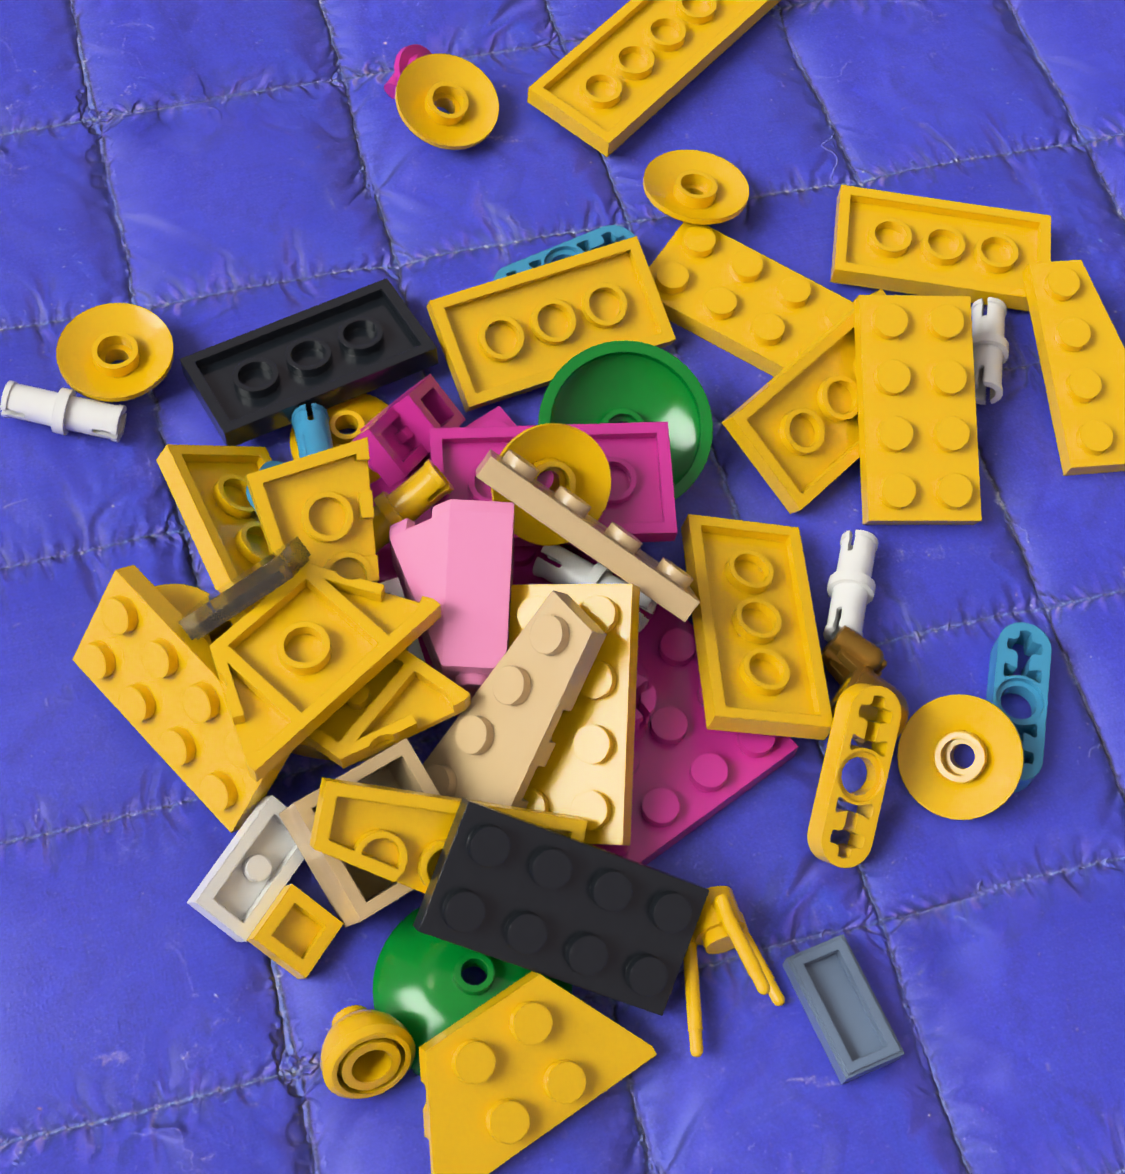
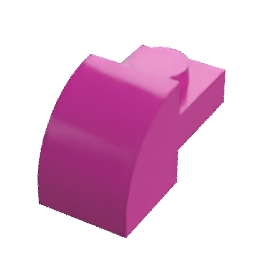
[352,374,466,488]

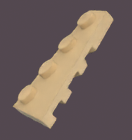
[476,449,700,622]
[423,590,607,808]

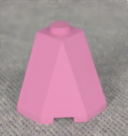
[389,499,514,699]

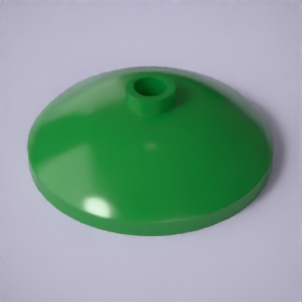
[538,340,713,500]
[373,907,572,1076]

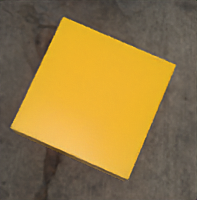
[247,884,344,980]

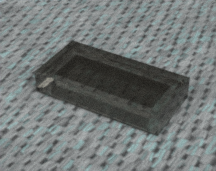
[179,536,311,640]

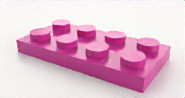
[430,422,677,546]

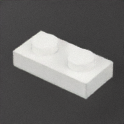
[187,795,304,942]

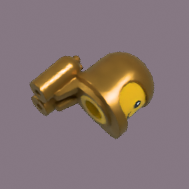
[821,625,909,749]

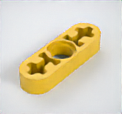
[807,683,901,868]

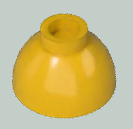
[320,1005,416,1099]

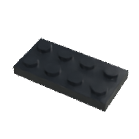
[180,278,439,446]
[413,797,709,1016]

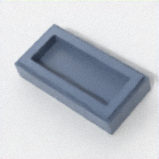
[782,934,905,1085]

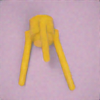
[683,886,785,1057]

